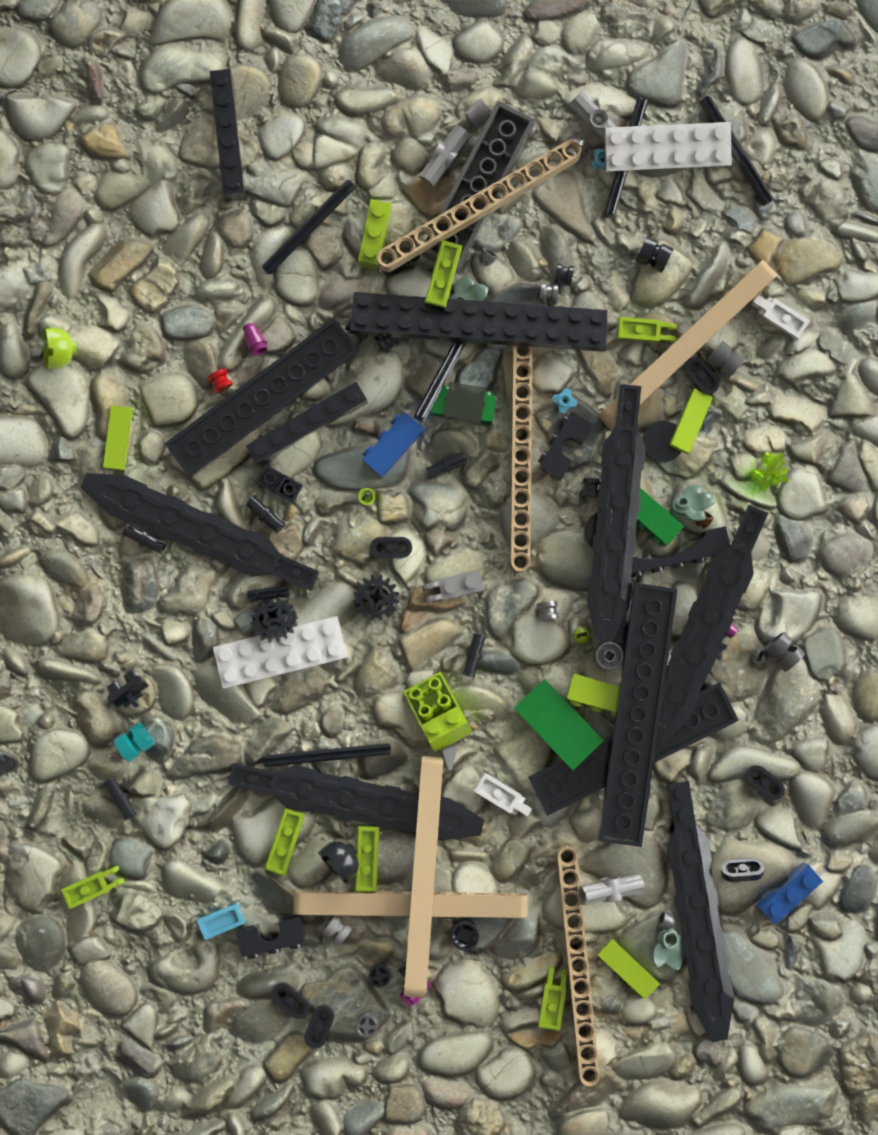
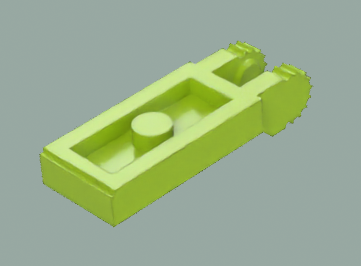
[617,317,677,343]
[61,865,124,909]
[538,966,567,1031]

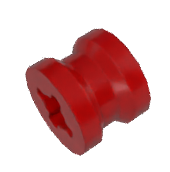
[207,369,233,394]

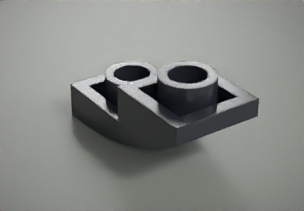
[254,464,303,504]

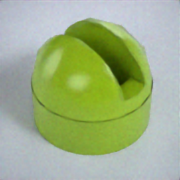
[357,488,375,505]
[573,627,590,644]

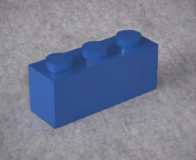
[362,412,424,478]

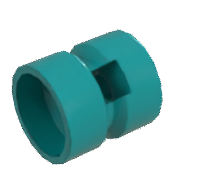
[113,722,155,762]

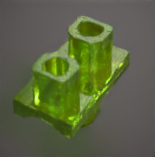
[750,451,789,493]

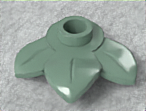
[450,275,488,301]
[672,484,715,521]
[653,929,683,970]

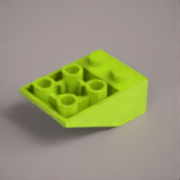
[403,672,473,753]

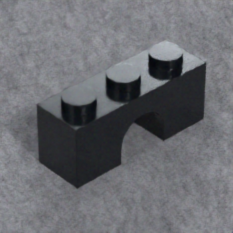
[538,411,594,481]
[236,915,307,959]

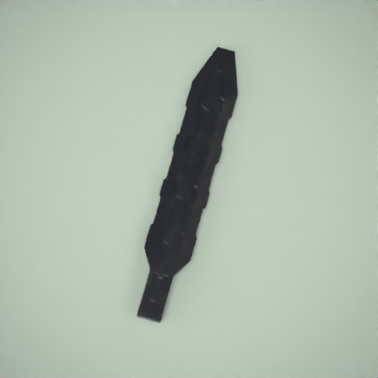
[587,384,646,642]
[80,473,320,591]
[656,505,769,748]
[228,763,484,841]
[666,781,734,1042]

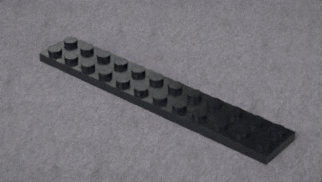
[350,292,608,352]
[598,583,678,847]

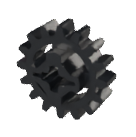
[354,575,400,621]
[250,598,298,643]

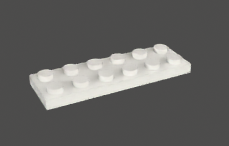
[604,122,732,172]
[213,616,348,689]

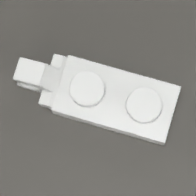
[751,295,810,340]
[474,773,532,816]

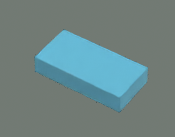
[197,902,246,940]

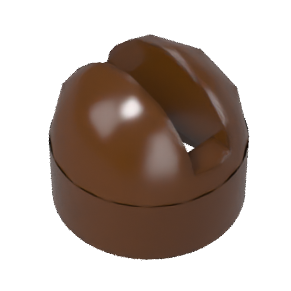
[695,510,714,528]

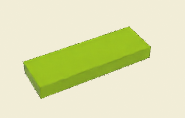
[425,240,462,309]
[669,388,713,455]
[103,405,133,471]
[265,807,306,876]
[355,826,379,892]
[597,938,660,1000]

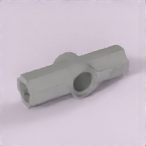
[569,91,617,141]
[419,125,470,188]
[578,873,645,905]

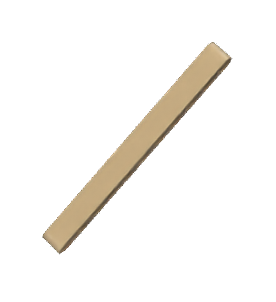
[377,140,581,272]
[598,260,778,431]
[510,346,532,573]
[404,756,443,998]
[556,845,599,1086]
[293,890,528,918]

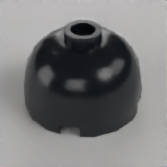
[317,841,359,884]

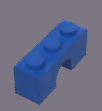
[756,862,824,925]

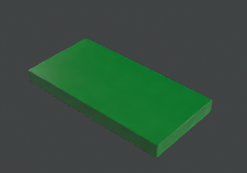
[514,679,604,771]

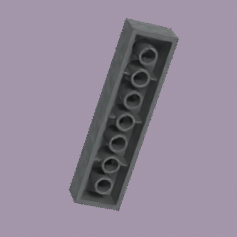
[421,101,536,274]

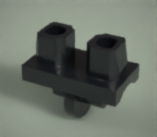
[107,670,149,708]

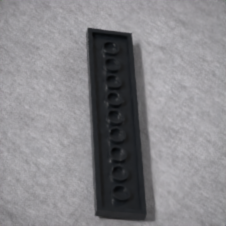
[164,318,360,478]
[528,682,739,816]

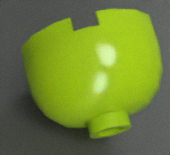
[43,327,77,370]

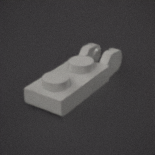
[422,570,484,603]

